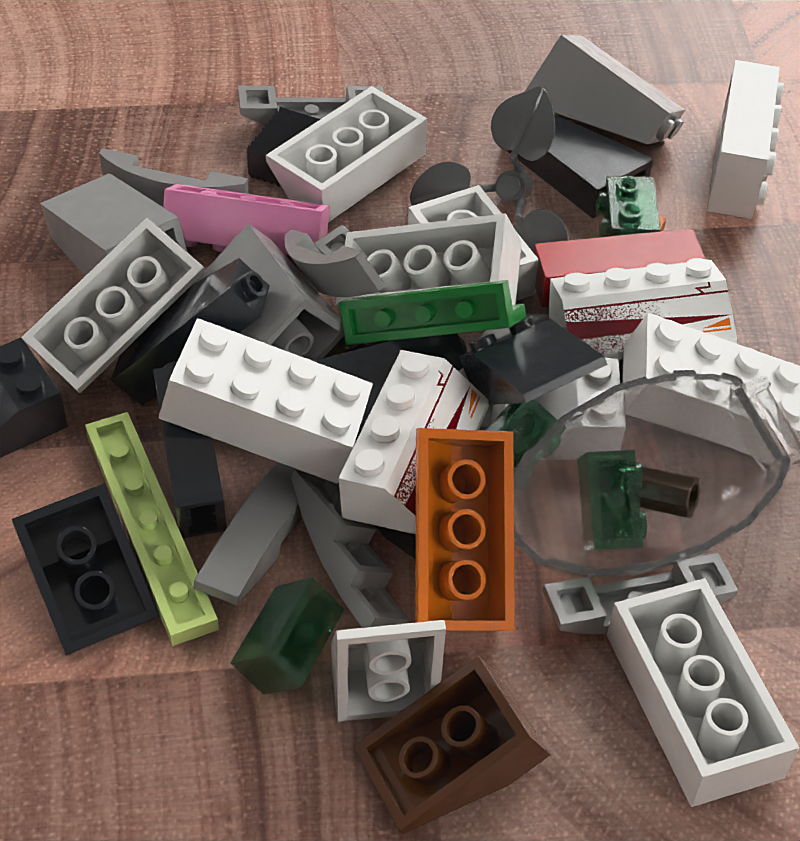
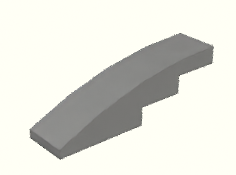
[193,462,302,605]
[291,469,410,628]

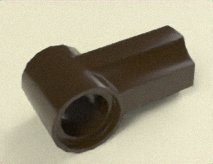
[599,463,701,518]

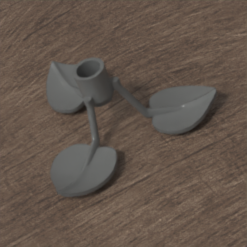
[410,86,568,253]

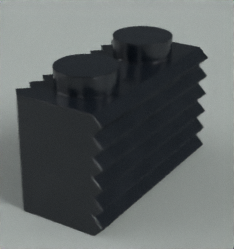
[247,107,320,187]

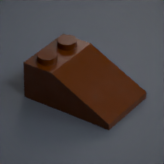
[354,655,550,834]

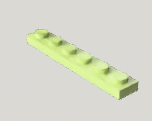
[85,412,219,646]

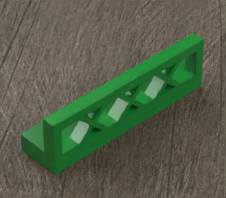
[339,280,526,345]

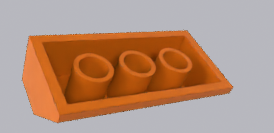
[416,428,515,631]

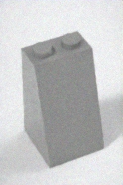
[524,35,685,145]
[40,173,195,284]
[195,224,344,362]

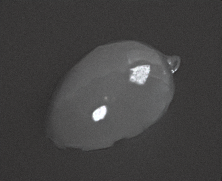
[514,370,800,578]

